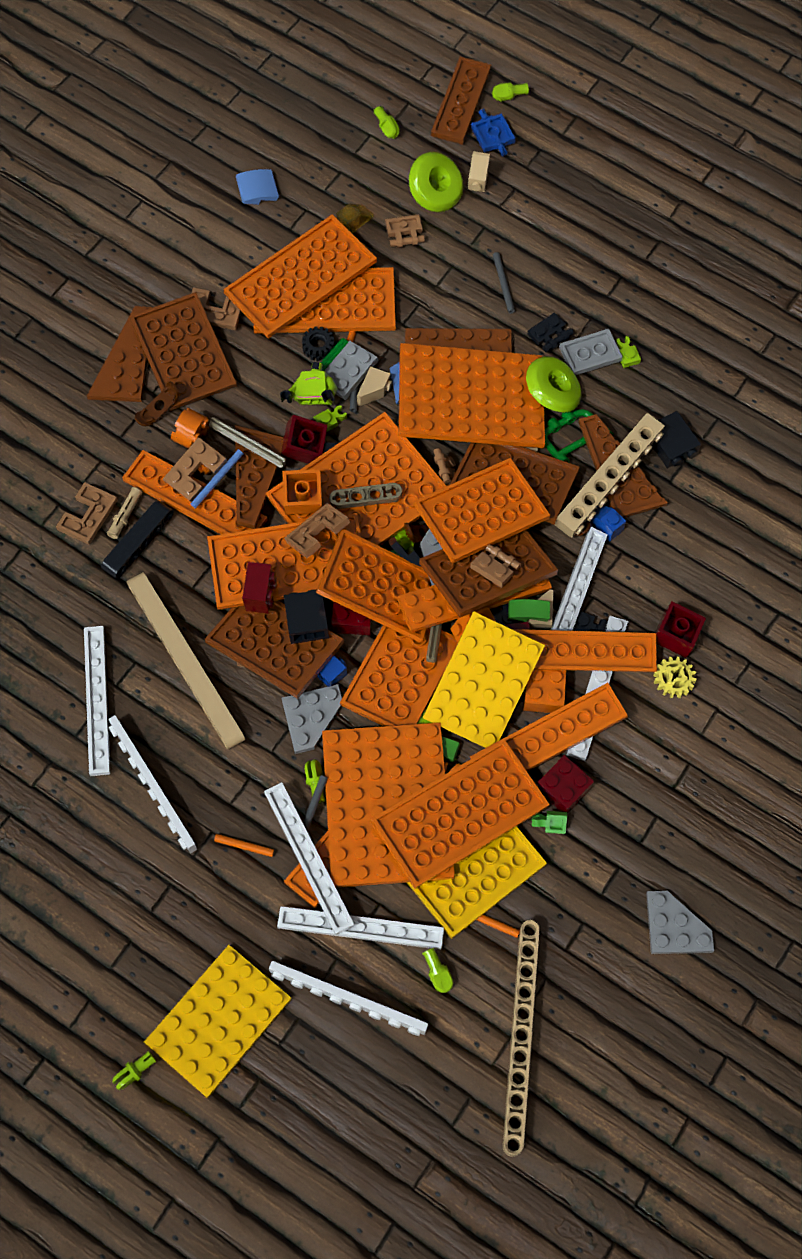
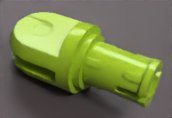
[492,82,529,101]
[374,106,400,138]
[305,759,326,803]
[422,947,454,993]
[112,1051,156,1090]

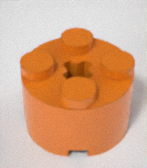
[171,407,209,449]

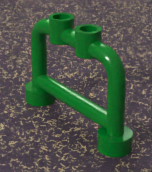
[545,409,614,463]

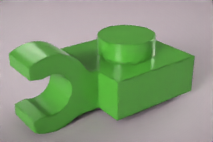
[532,811,567,834]

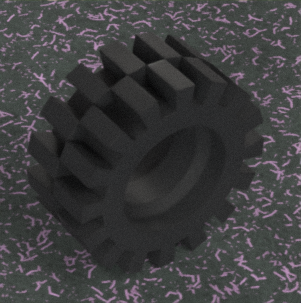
[302,326,334,361]

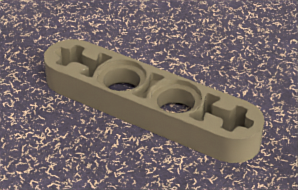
[329,483,402,509]

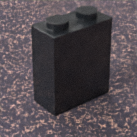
[644,411,701,468]
[283,590,329,644]

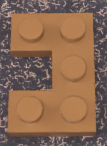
[191,288,241,330]
[163,437,227,502]
[56,482,118,545]
[284,503,350,558]

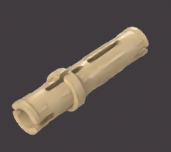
[107,487,142,539]

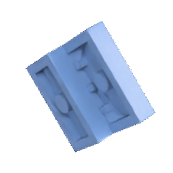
[236,169,279,204]

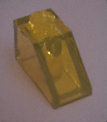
[336,203,373,233]

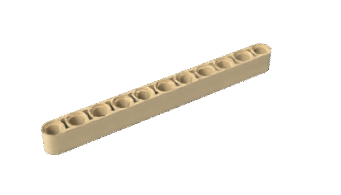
[126,572,245,750]
[503,920,539,1157]

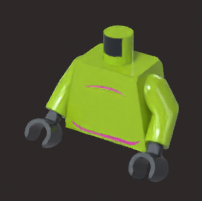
[280,362,338,405]

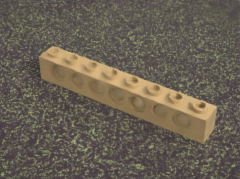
[555,413,664,538]

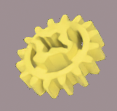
[653,656,697,698]

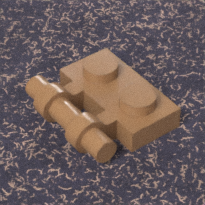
[385,214,425,248]
[434,448,456,486]
[470,544,521,588]

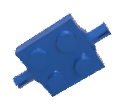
[471,109,515,156]

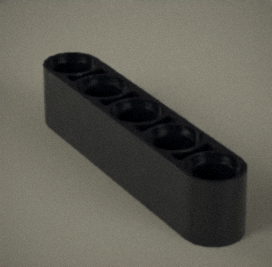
[101,500,174,579]

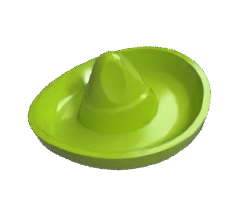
[409,152,463,212]
[526,356,581,412]

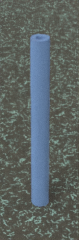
[190,449,243,509]

